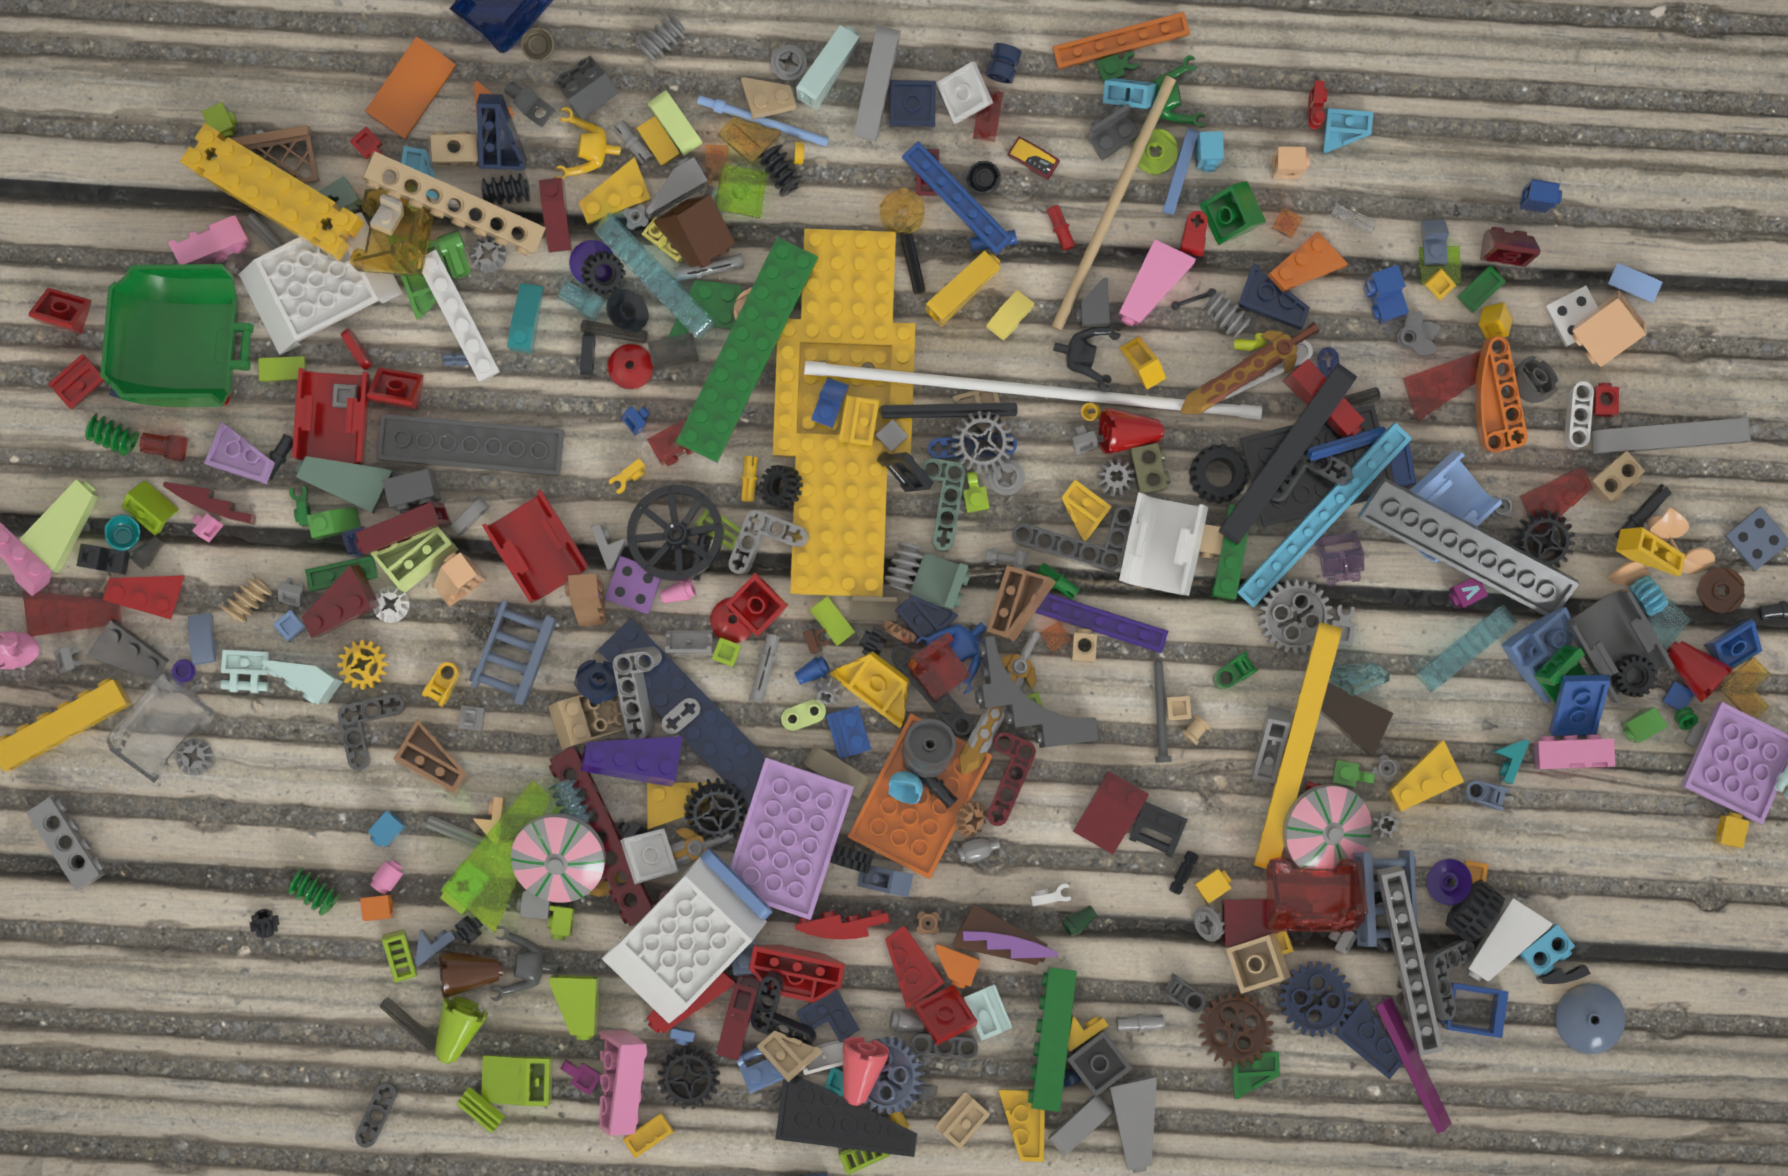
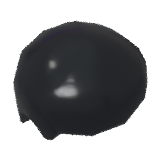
[966,161,1001,195]

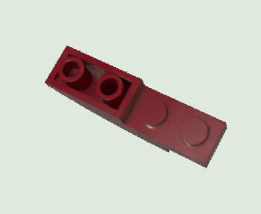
[716,975,761,1061]

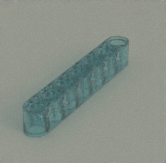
[593,212,716,339]

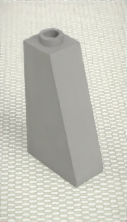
[1109,1075,1157,1173]

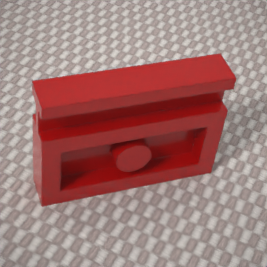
[48,354,104,410]

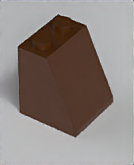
[654,195,735,268]

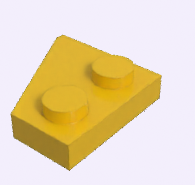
[1061,480,1112,541]

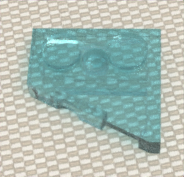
[1329,663,1390,696]

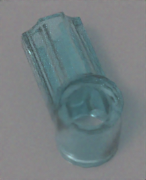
[557,281,606,321]

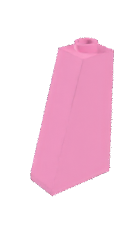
[1118,239,1196,327]

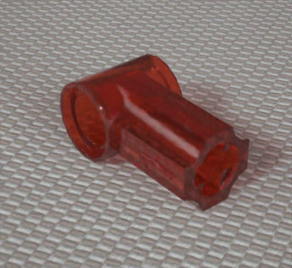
[139,432,188,461]

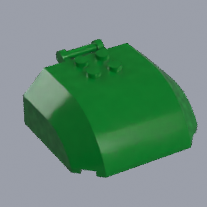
[100,264,254,407]

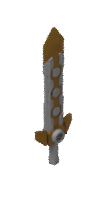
[959,630,1041,775]
[588,828,735,897]

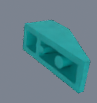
[507,283,544,354]

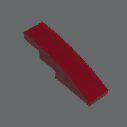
[163,482,256,525]

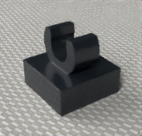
[618,821,649,840]

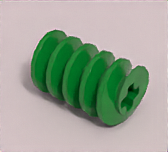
[85,413,140,456]
[288,867,341,916]

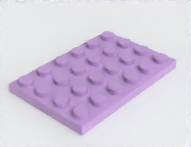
[730,757,855,920]

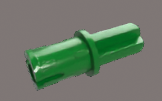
[1037,563,1080,600]

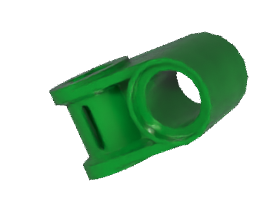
[1213,651,1259,689]

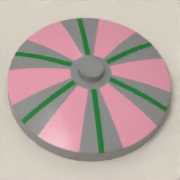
[1283,784,1372,877]
[511,813,606,902]

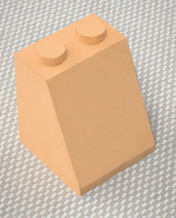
[1572,290,1647,367]

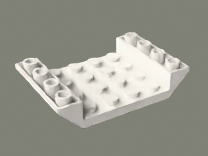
[239,212,403,355]
[601,857,767,1023]

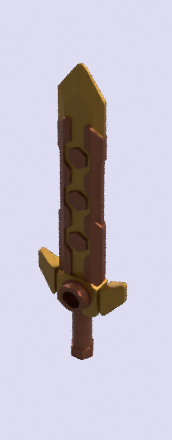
[1181,322,1320,414]

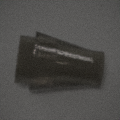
[129,536,164,570]

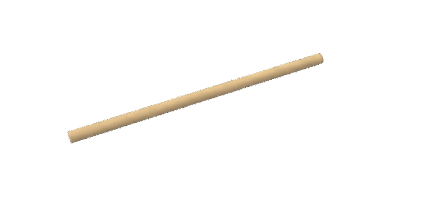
[1051,76,1176,331]

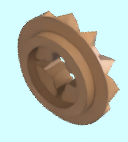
[882,620,917,644]
[955,801,987,838]

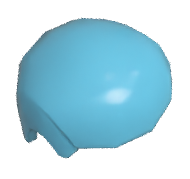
[888,771,923,804]

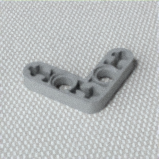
[729,510,809,575]

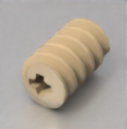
[220,573,272,623]

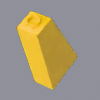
[925,251,1001,328]

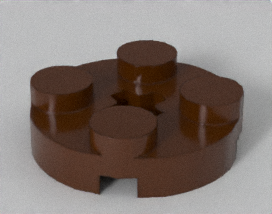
[1696,568,1745,614]

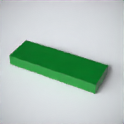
[305,555,378,592]

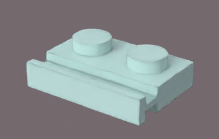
[964,984,1013,1041]

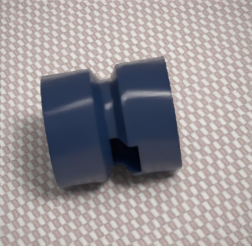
[985,43,1022,84]

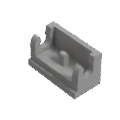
[665,630,713,654]

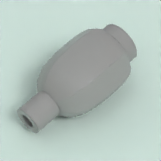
[957,838,1000,864]

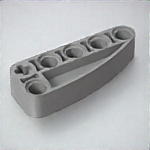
[854,25,901,141]

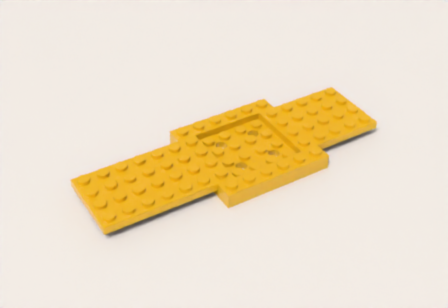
[773,229,916,597]

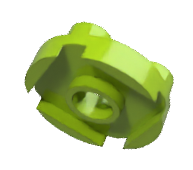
[1133,129,1178,176]

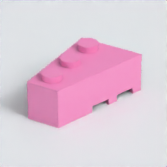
[168,215,252,264]
[1534,735,1616,769]

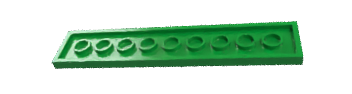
[676,237,819,464]

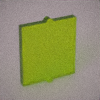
[1417,246,1463,285]

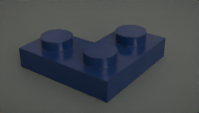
[796,989,860,1041]

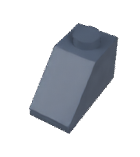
[857,865,913,897]

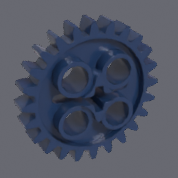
[1277,961,1354,1037]

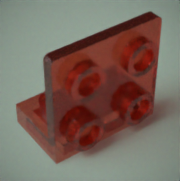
[907,632,971,701]

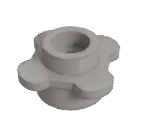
[623,205,649,230]
[1491,495,1514,519]
[1373,755,1400,782]

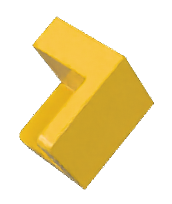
[1479,302,1513,339]

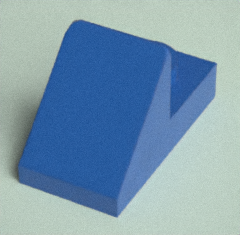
[811,377,849,429]

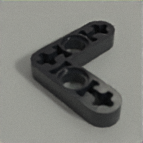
[751,971,817,1046]

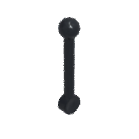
[1171,288,1216,310]

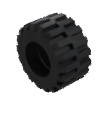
[1189,444,1249,504]
[1445,880,1505,943]

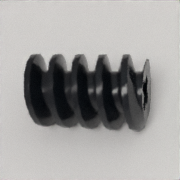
[758,144,802,197]
[481,173,531,205]

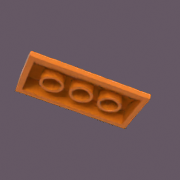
[365,36,456,140]

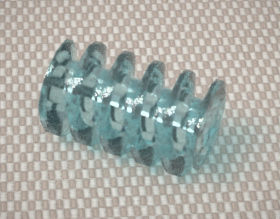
[548,779,593,823]

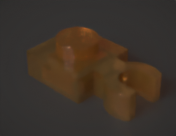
[705,145,729,184]

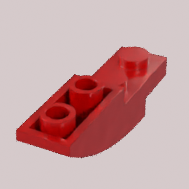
[795,909,890,940]

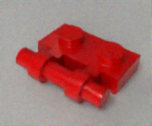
[1307,80,1328,130]

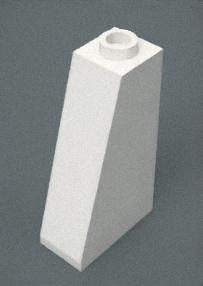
[1464,897,1552,982]

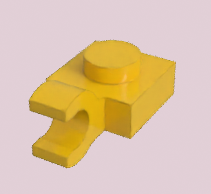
[609,458,647,494]

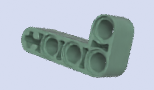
[922,458,965,552]

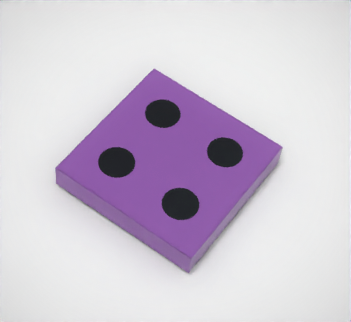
[605,556,661,615]

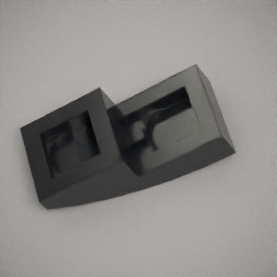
[76,544,130,575]
[1536,964,1591,984]

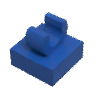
[621,406,650,436]

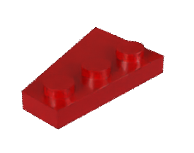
[103,575,185,620]
[885,925,945,1009]

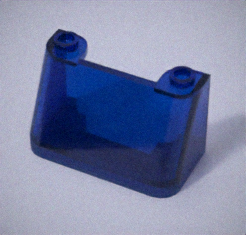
[449,0,553,53]

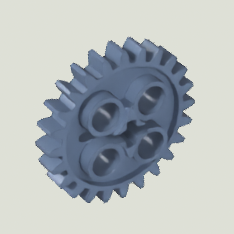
[863,1037,925,1114]

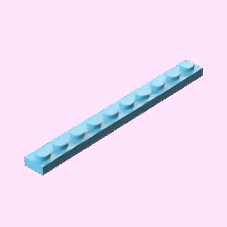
[1237,422,1412,608]

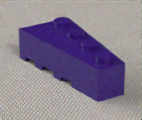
[580,736,683,787]

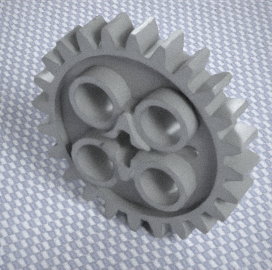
[1257,578,1333,654]

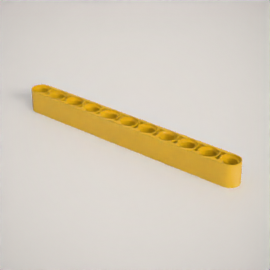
[1254,622,1342,871]

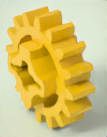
[337,640,389,690]

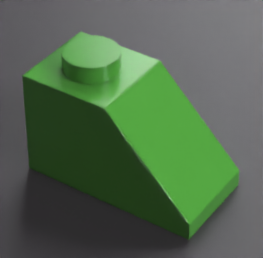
[307,507,362,540]
[1621,707,1668,743]

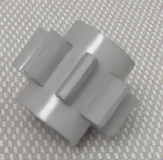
[813,676,844,705]
[1372,811,1400,839]

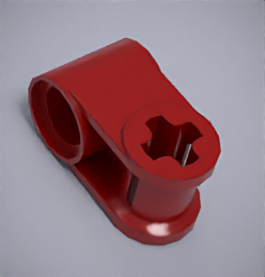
[1180,211,1208,257]

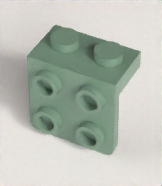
[910,553,971,611]

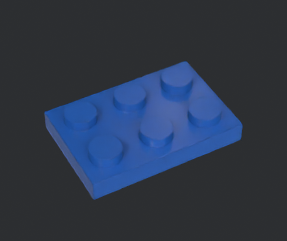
[1549,675,1611,736]

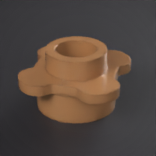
[916,911,940,935]

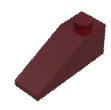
[539,178,572,253]

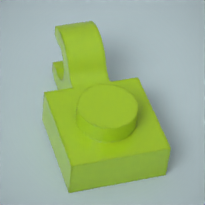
[963,471,990,513]

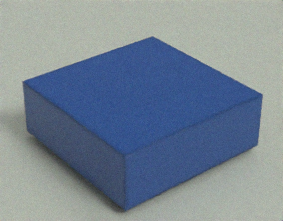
[1662,681,1694,711]

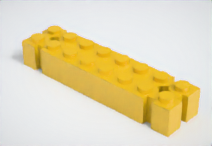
[179,123,364,262]

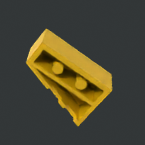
[1386,740,1464,812]

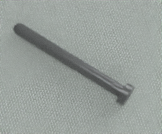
[1154,661,1172,763]

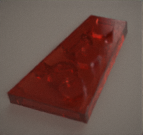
[1520,466,1593,532]

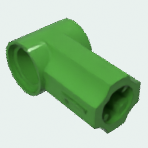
[436,230,472,279]

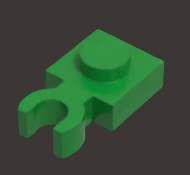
[1095,52,1139,84]

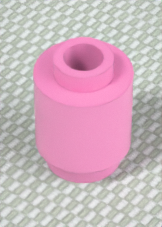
[370,859,404,895]

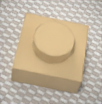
[1166,696,1192,721]

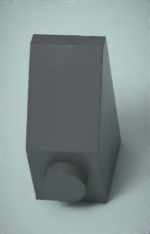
[1076,278,1110,328]

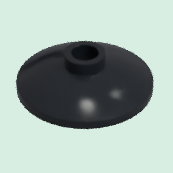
[606,289,649,333]

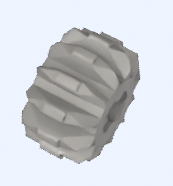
[1096,458,1135,497]

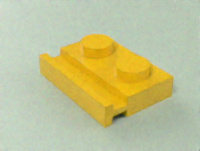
[839,395,880,447]

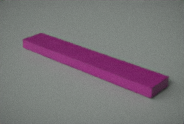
[1376,996,1452,1134]

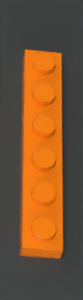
[1052,12,1190,70]

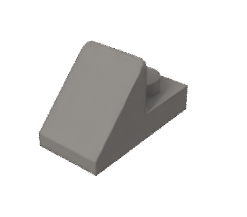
[591,523,627,571]

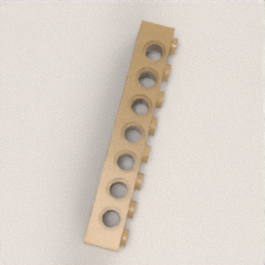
[362,151,546,256]

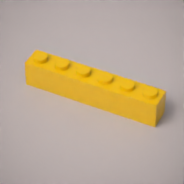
[0,678,132,772]

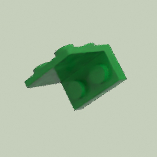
[1534,645,1588,705]

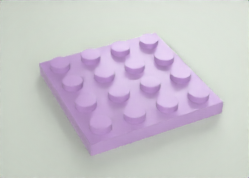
[1681,701,1788,824]

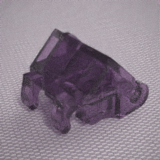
[1315,530,1364,586]

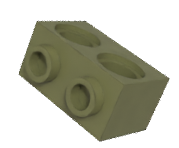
[1129,443,1170,494]

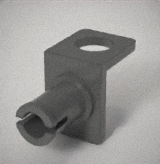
[504,82,555,127]

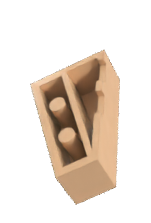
[433,552,486,607]

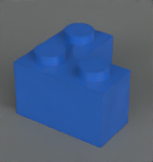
[1363,265,1409,324]

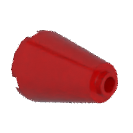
[1099,408,1165,454]
[1666,641,1733,703]

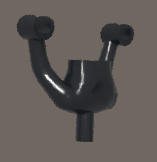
[1053,322,1122,392]

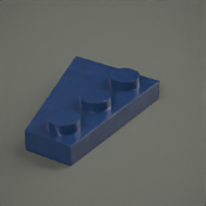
[1238,263,1310,330]
[1334,998,1403,1079]

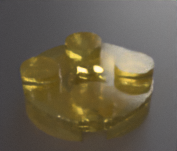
[879,188,925,234]

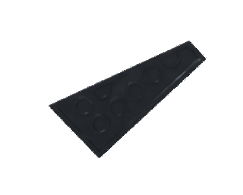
[775,1075,918,1157]

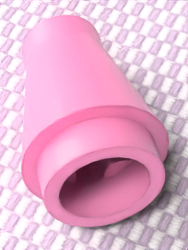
[660,579,696,604]

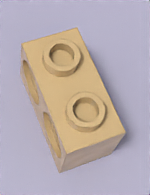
[1587,451,1645,504]

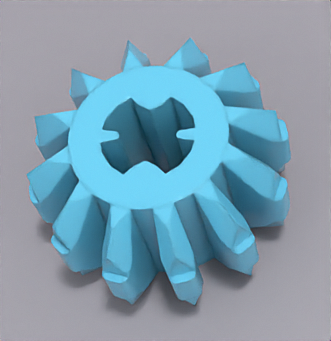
[1630,576,1668,616]

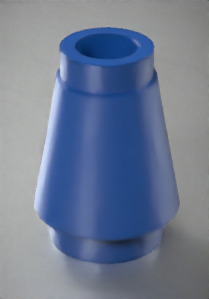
[795,656,831,685]

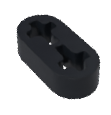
[580,333,596,377]

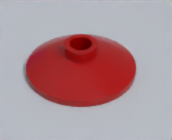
[608,344,654,389]
[710,597,753,643]

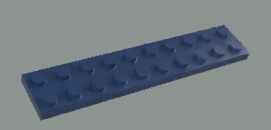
[598,618,766,807]

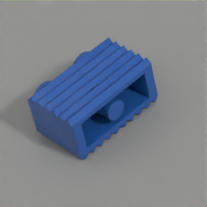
[1520,179,1562,214]

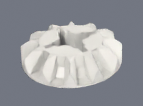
[373,586,410,623]

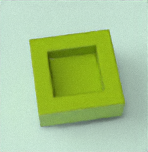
[712,638,742,667]

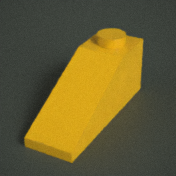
[1616,527,1685,576]

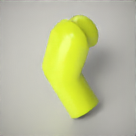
[1234,333,1267,351]

